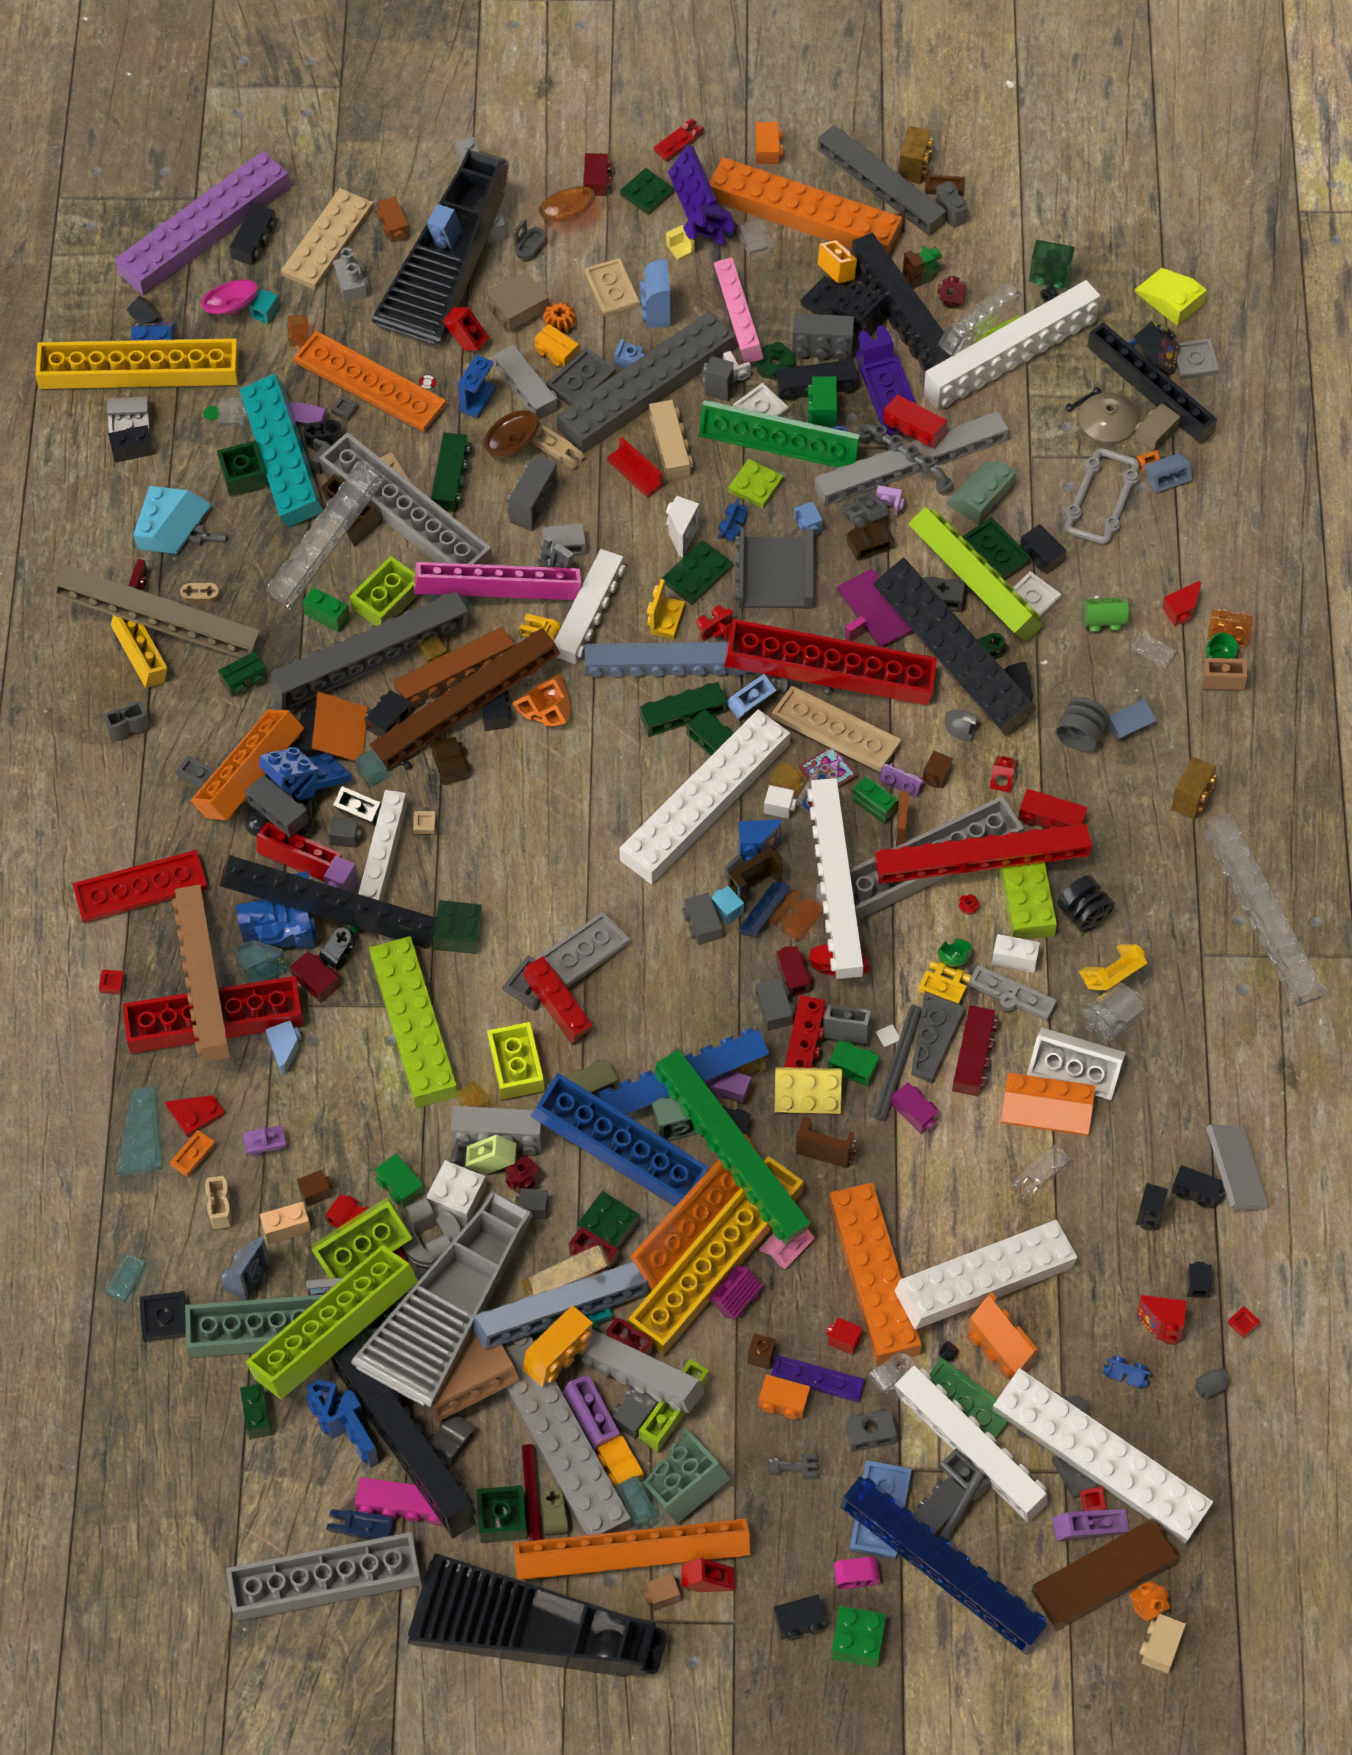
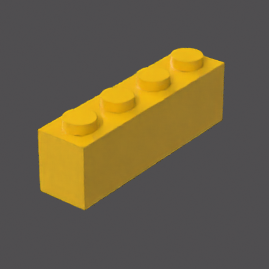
[111,615,167,688]

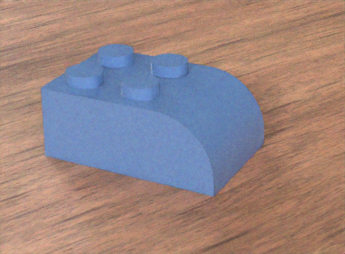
[640,259,670,328]

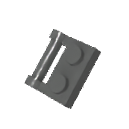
[503,955,539,1010]

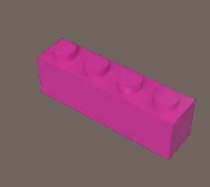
[355,1477,442,1525]

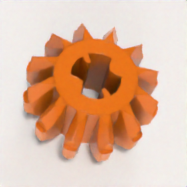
[543,301,577,334]

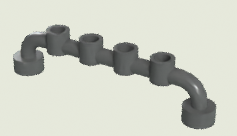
[856,423,952,494]

